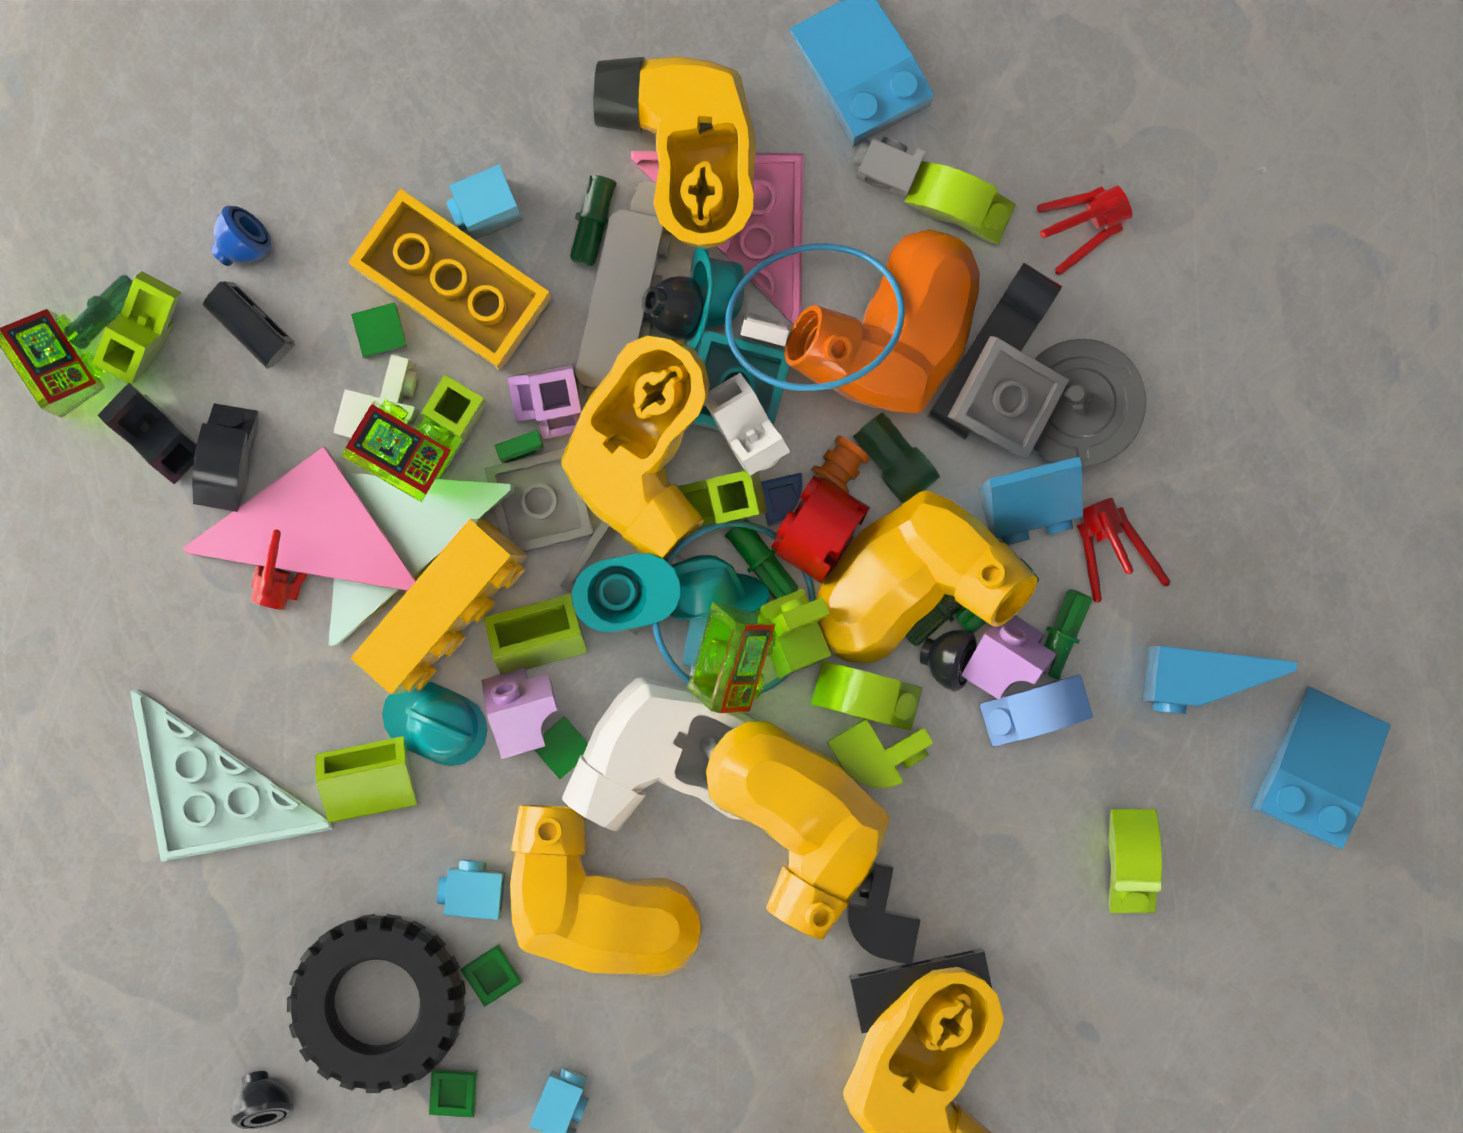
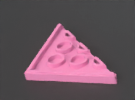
[631,151,803,325]
[183,447,417,591]

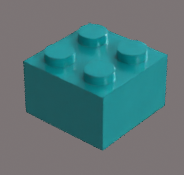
[691,330,790,433]

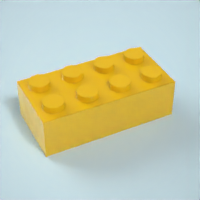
[348,188,552,371]
[351,519,528,694]

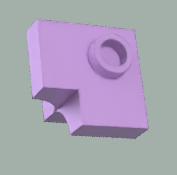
[507,364,583,440]
[961,615,1057,700]
[481,668,558,759]

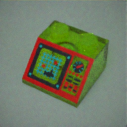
[0,309,106,417]
[341,399,453,502]
[687,602,777,713]

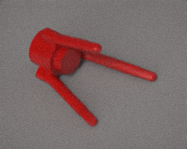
[1037,185,1133,275]
[1077,497,1170,603]
[250,529,308,610]

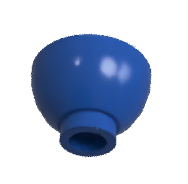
[211,205,271,266]

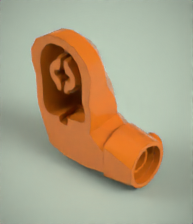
[784,229,980,413]

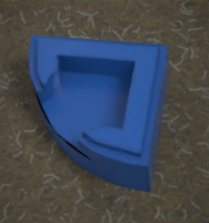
[761,473,803,527]

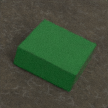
[351,302,408,359]
[494,429,545,463]
[534,716,588,779]
[460,944,523,1007]
[429,1068,478,1118]

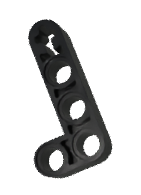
[927,263,1063,440]

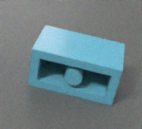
[446,164,523,240]

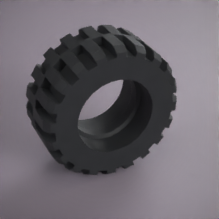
[287,914,466,1093]

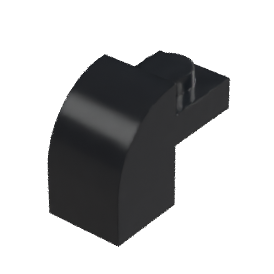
[97,383,197,484]
[192,403,258,512]
[847,862,921,965]

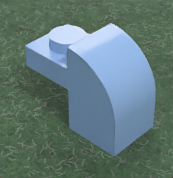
[979,674,1093,747]

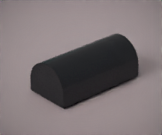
[202,281,295,369]

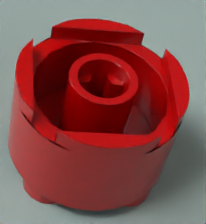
[771,475,871,584]

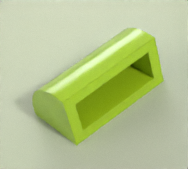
[483,593,588,674]
[315,736,417,823]

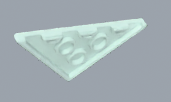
[329,473,514,646]
[130,690,334,862]

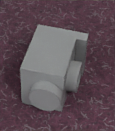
[853,137,926,199]

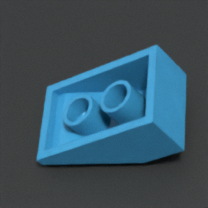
[790,0,934,147]
[978,457,1083,545]
[1142,646,1297,714]
[1251,686,1391,849]

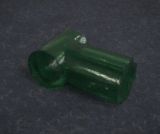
[852,412,941,504]

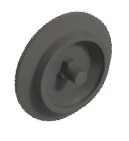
[1033,339,1146,467]

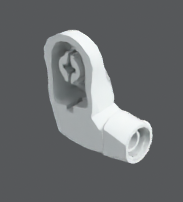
[562,677,758,831]

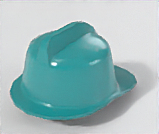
[684,247,744,351]
[572,553,681,632]
[669,555,770,620]
[382,682,488,766]

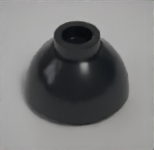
[642,276,703,339]
[920,630,977,692]
[230,1071,294,1129]

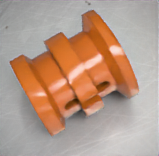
[811,435,870,493]

